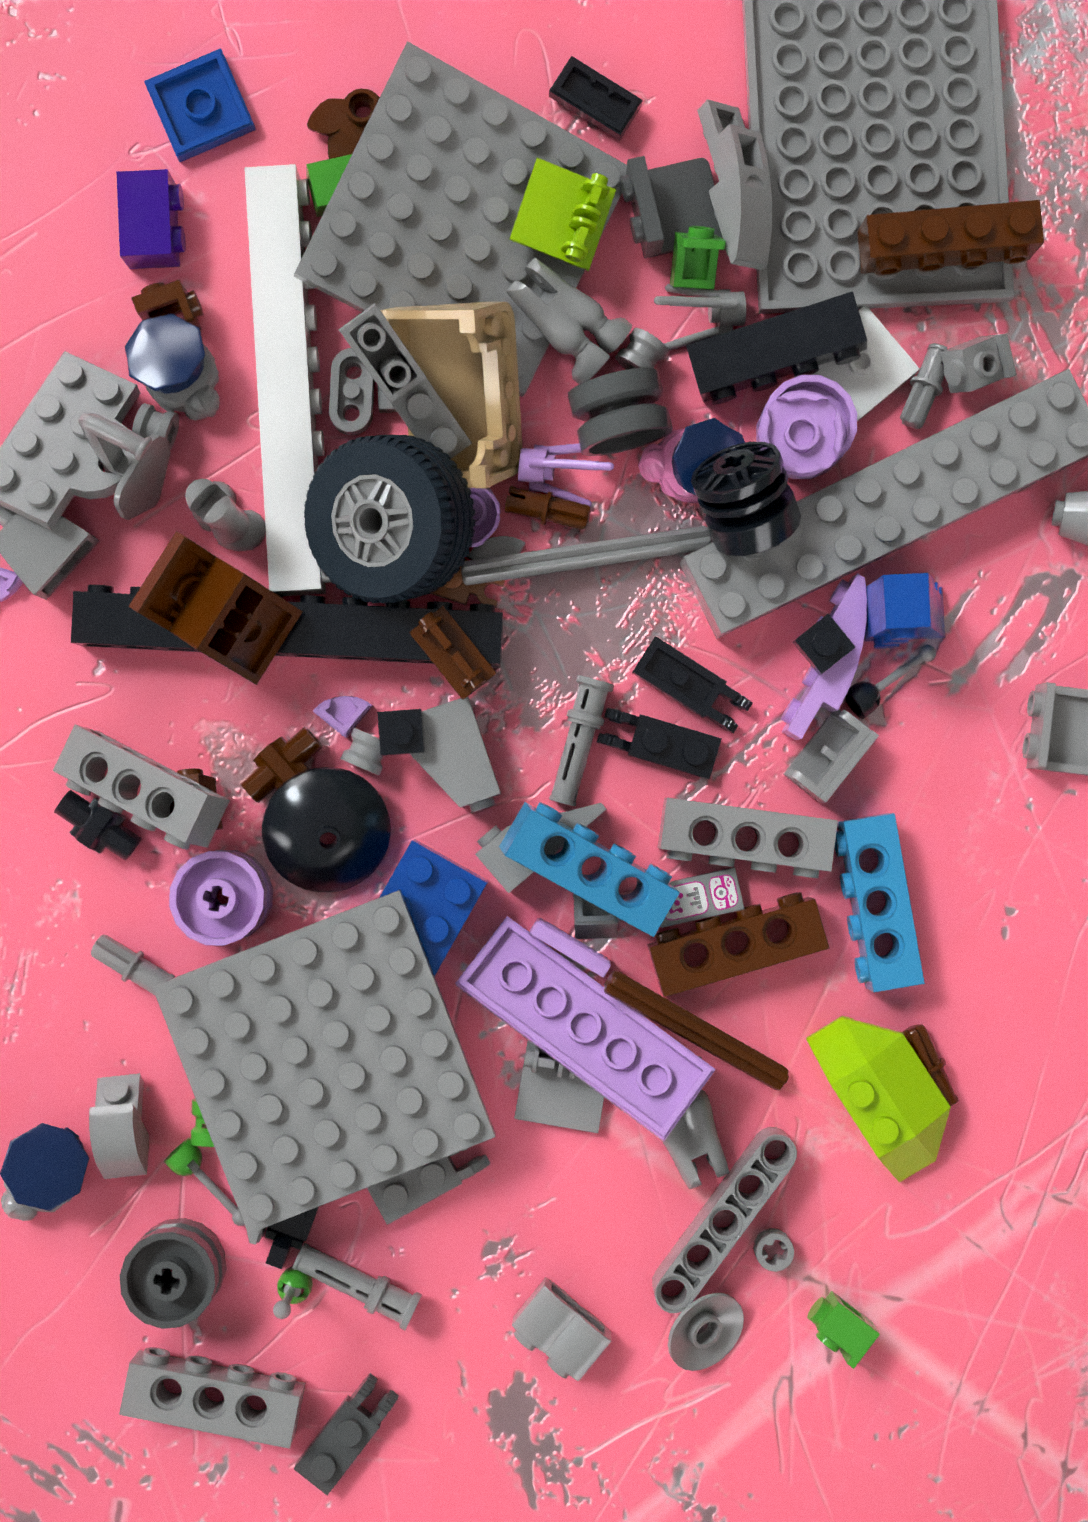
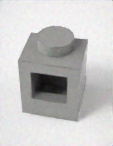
[940,333,1017,393]

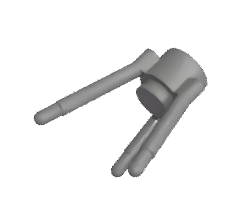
[654,284,746,351]

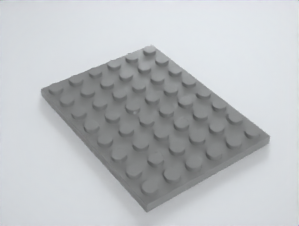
[742,0,1014,314]

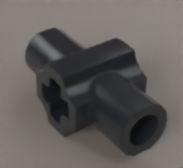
[54,790,142,861]

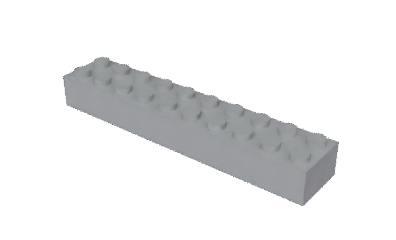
[680,369,1088,639]

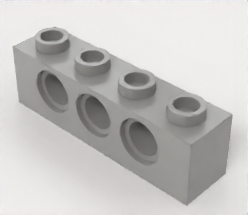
[53,724,230,850]
[658,798,838,878]
[119,1347,306,1449]

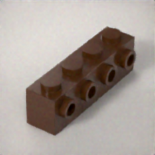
[857,200,1044,275]

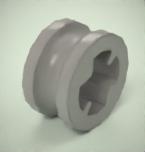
[753,1228,794,1272]

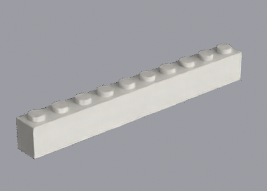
[244,164,331,596]

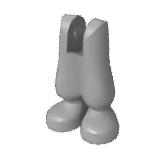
[506,258,633,385]
[185,478,266,552]
[661,1056,729,1189]

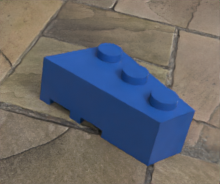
[864,573,945,649]

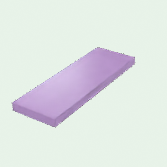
[455,916,716,1142]

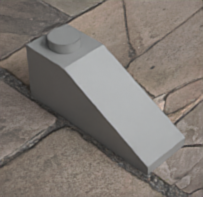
[475,803,607,893]

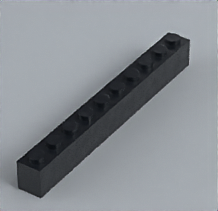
[71,585,504,667]

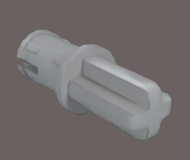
[900,343,948,429]
[91,935,175,996]

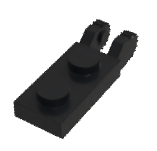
[632,636,753,734]
[597,708,722,779]

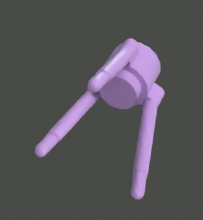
[518,443,614,507]

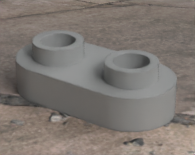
[329,348,375,436]

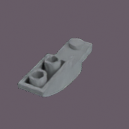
[697,99,772,270]
[338,303,472,459]

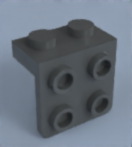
[620,156,723,259]

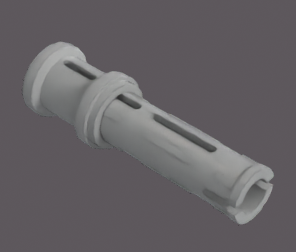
[549,675,614,806]
[292,1243,422,1331]

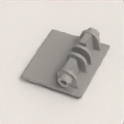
[514,1040,604,1133]

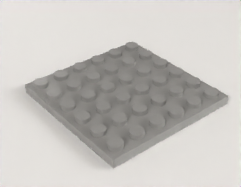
[294,41,627,397]
[152,889,496,1234]

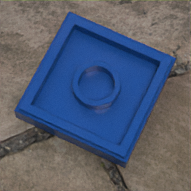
[144,48,256,162]

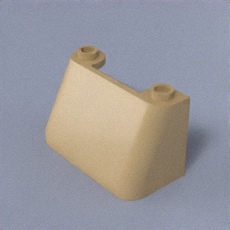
[380,302,523,488]

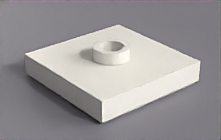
[812,307,920,422]

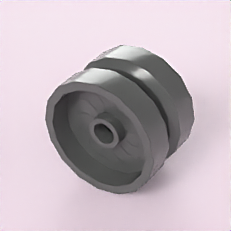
[568,368,673,456]
[119,1218,226,1329]

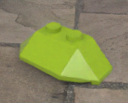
[806,1016,951,1182]

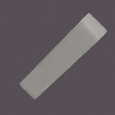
[652,1127,797,1313]

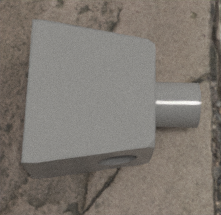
[0,506,100,600]

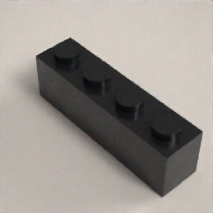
[686,291,867,405]

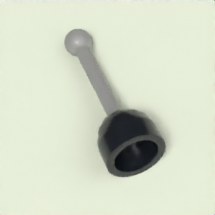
[844,645,936,719]

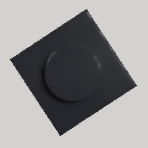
[793,613,855,675]
[377,709,425,756]

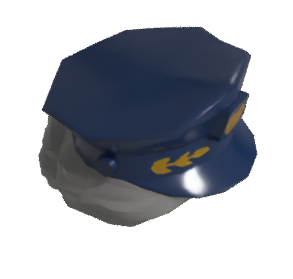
[125,314,220,421]
[0,1123,89,1221]

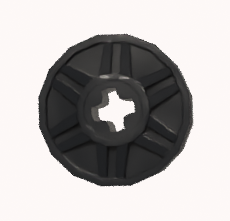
[691,442,801,556]

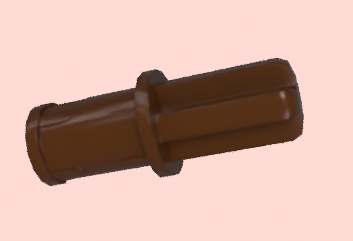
[505,485,590,530]
[902,1024,959,1106]

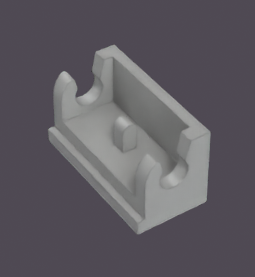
[783,710,879,803]

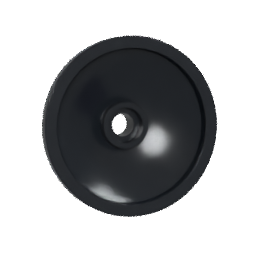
[262,767,391,892]

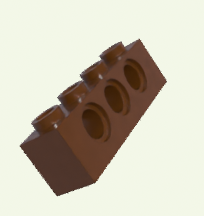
[647,892,830,997]

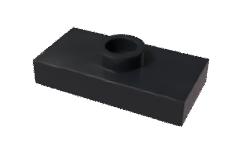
[549,56,643,141]

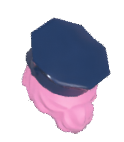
[638,418,745,503]

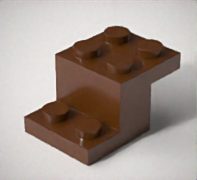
[129,531,303,685]

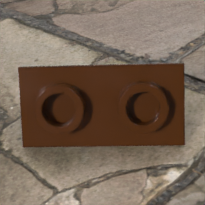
[409,606,497,700]

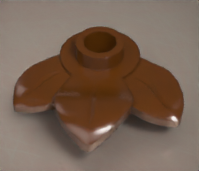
[307,88,380,159]

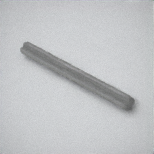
[461,526,711,585]

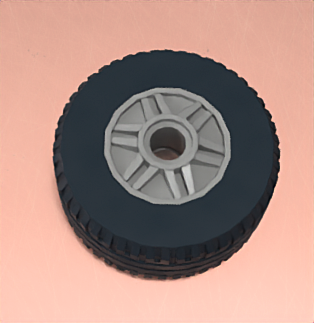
[304,435,475,603]

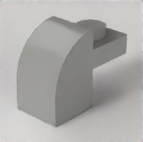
[89,1073,149,1179]

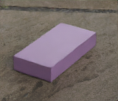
[530,917,611,978]

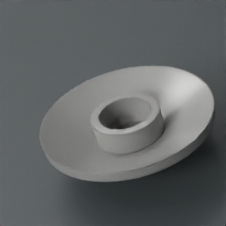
[668,1293,744,1371]

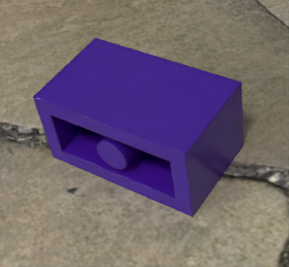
[116,169,186,269]

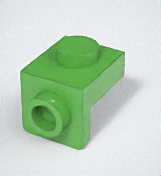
[670,226,726,289]

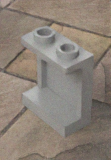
[1022,682,1088,776]

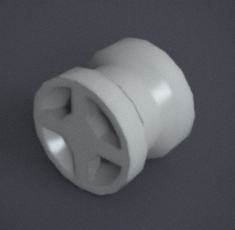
[615,328,669,370]
[132,403,179,450]
[340,728,383,775]

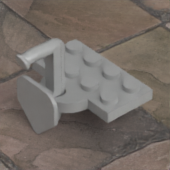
[0,351,170,530]

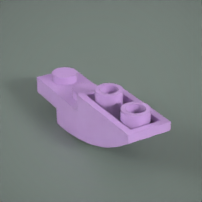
[781,573,867,741]

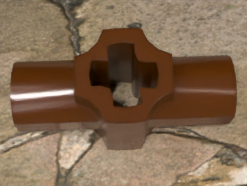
[240,726,323,803]

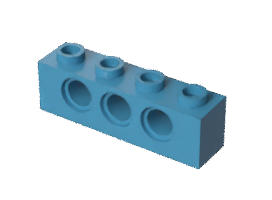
[499,802,680,937]
[834,813,925,992]

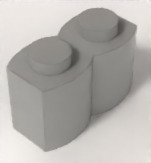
[512,1277,612,1381]

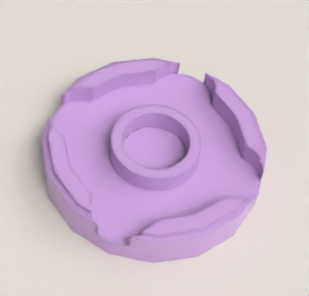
[756,390,846,479]

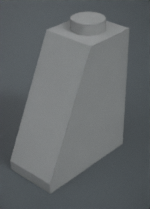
[410,697,501,813]

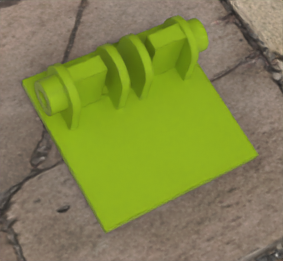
[509,158,616,271]

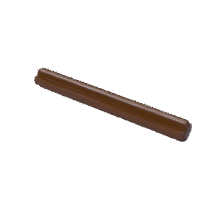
[604,971,789,1090]

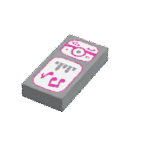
[661,867,744,928]

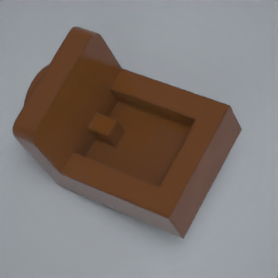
[131,280,204,330]

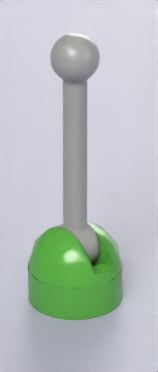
[164,1137,244,1226]
[273,1267,313,1319]

